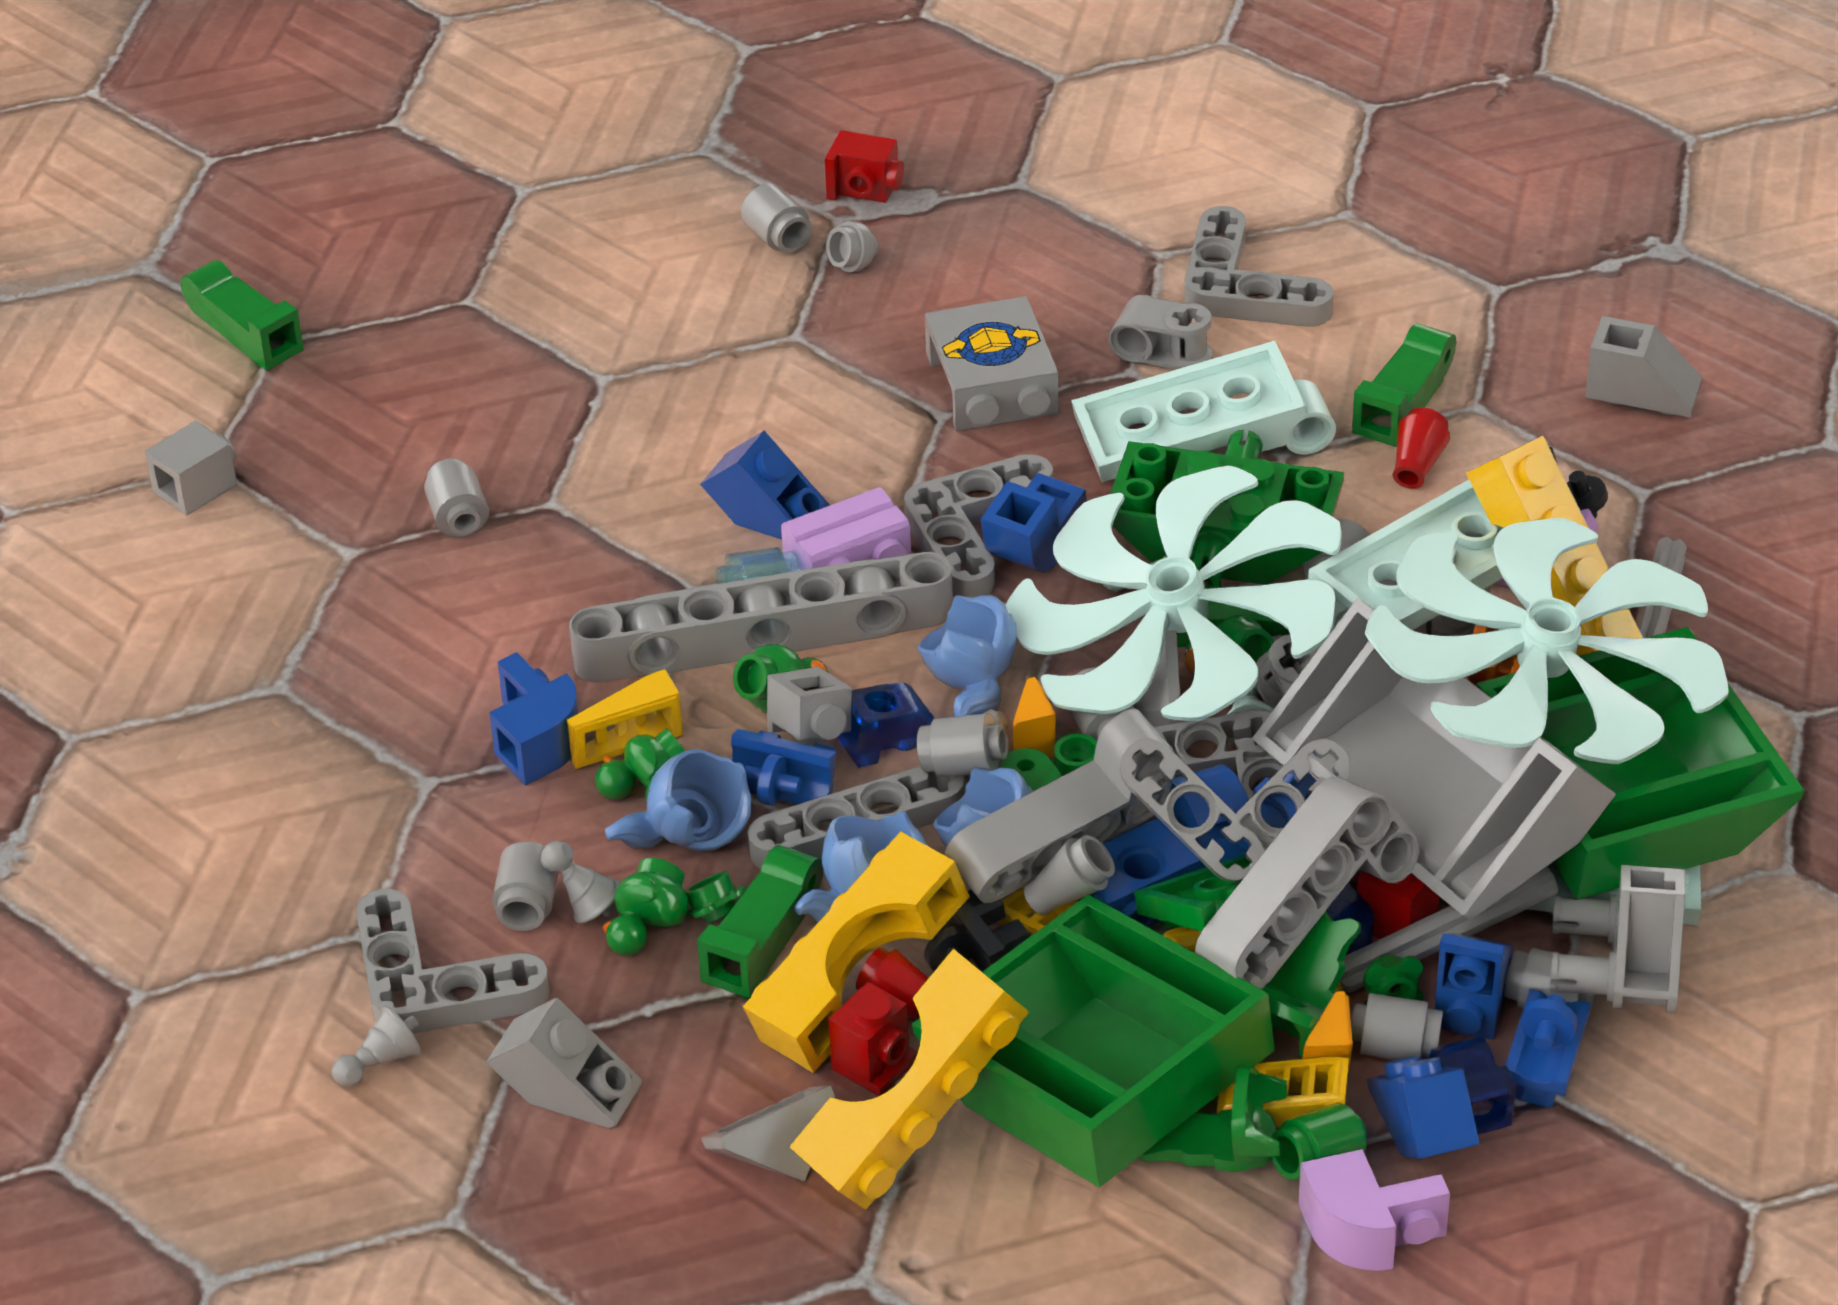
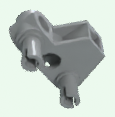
[1550,865,1685,1013]

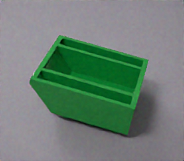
[1477,627,1804,900]
[912,894,1275,1188]

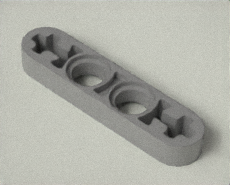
[748,766,965,869]

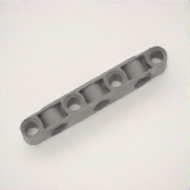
[569,552,953,682]

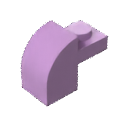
[1298,1149,1450,1271]

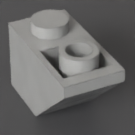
[1585,316,1702,418]
[486,997,643,1128]

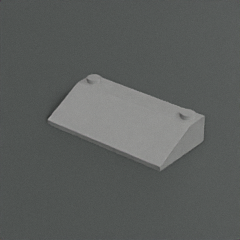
[1252,597,1616,921]

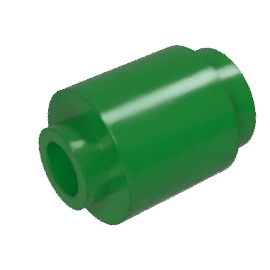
[1271,1103,1367,1180]

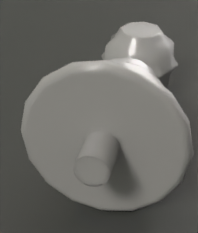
[540,841,620,923]
[331,1005,421,1087]

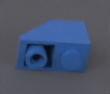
[700,430,830,540]
[1435,933,1513,1040]
[1367,1056,1480,1159]

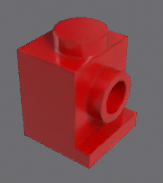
[824,130,904,203]
[829,982,918,1096]

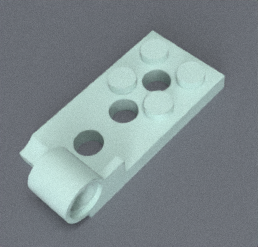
[1071,341,1336,482]
[1306,480,1503,630]

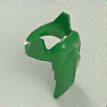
[1261,911,1361,1057]
[1138,1066,1287,1172]

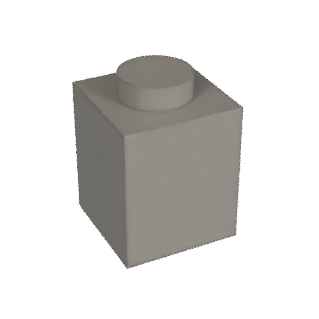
[145,421,237,516]

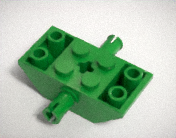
[1110,430,1344,587]

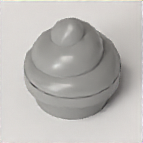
[826,221,879,272]

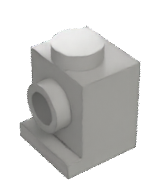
[767,667,852,744]

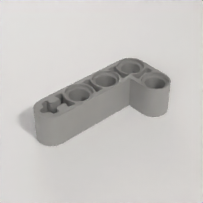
[944,709,1177,903]
[1195,776,1419,989]

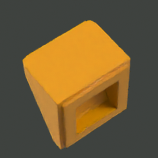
[1013,677,1056,757]
[1302,991,1353,1073]

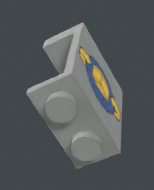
[925,296,1059,431]

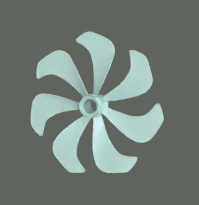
[1005,465,1342,721]
[1365,518,1729,764]

